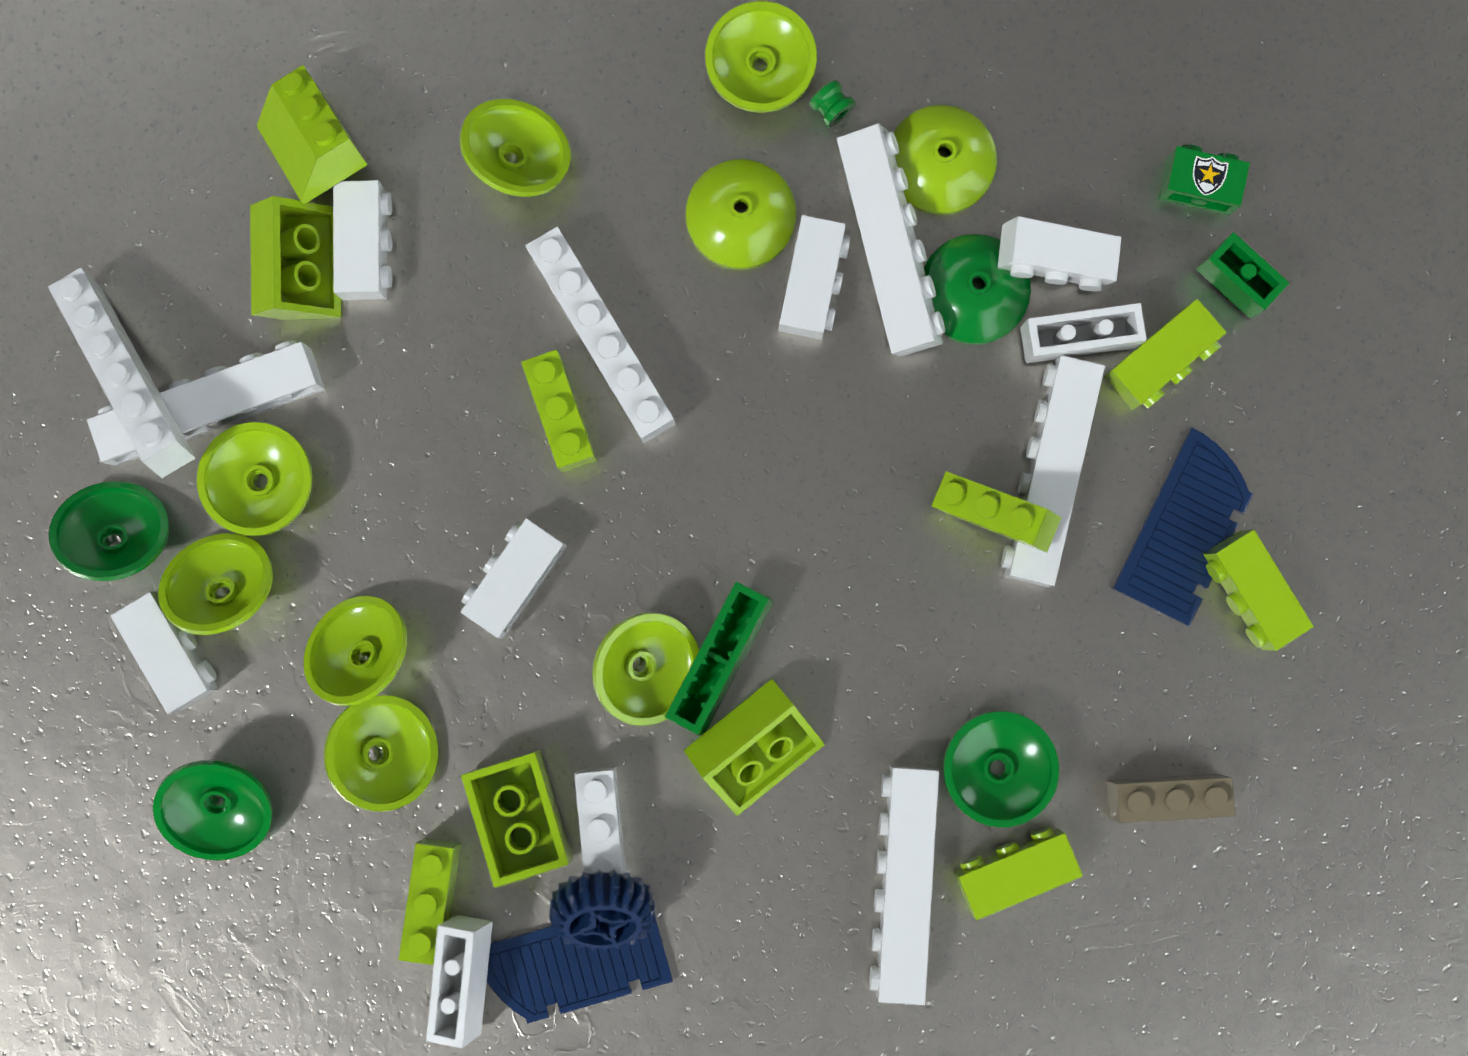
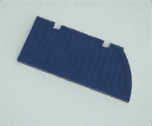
[1112,427,1254,627]
[487,914,673,1024]

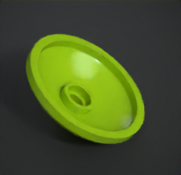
[705,1,817,113]
[459,99,571,197]
[893,105,997,215]
[686,159,796,270]
[197,422,313,536]
[158,533,273,635]
[303,596,407,706]
[592,612,699,726]
[324,695,438,812]

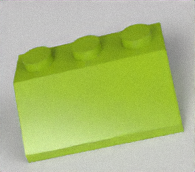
[257,65,367,205]
[250,196,341,320]
[683,679,825,816]

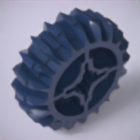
[549,869,655,952]

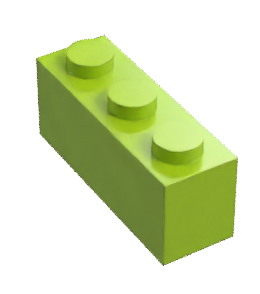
[1103,299,1227,410]
[521,349,597,473]
[932,471,1062,553]
[1203,529,1314,651]
[954,826,1083,921]
[398,838,461,965]

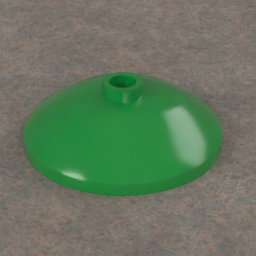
[924,234,1031,345]
[48,481,170,581]
[943,711,1059,828]
[153,760,273,860]

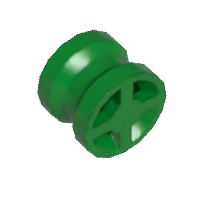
[809,80,856,128]

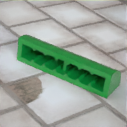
[665,581,774,736]

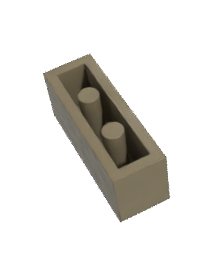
[1106,774,1235,823]

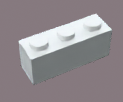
[333,180,392,300]
[778,215,851,340]
[997,216,1121,291]
[1020,303,1147,364]
[460,519,567,639]
[110,592,219,714]
[574,767,626,874]
[426,915,493,1048]

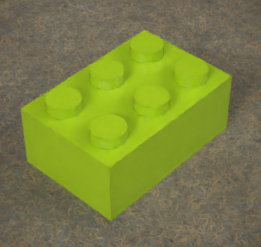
[461,749,573,888]

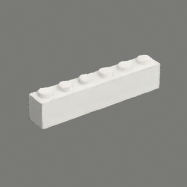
[837,123,945,356]
[525,226,675,444]
[48,268,195,478]
[86,340,325,466]
[1001,355,1105,587]
[869,765,939,1005]

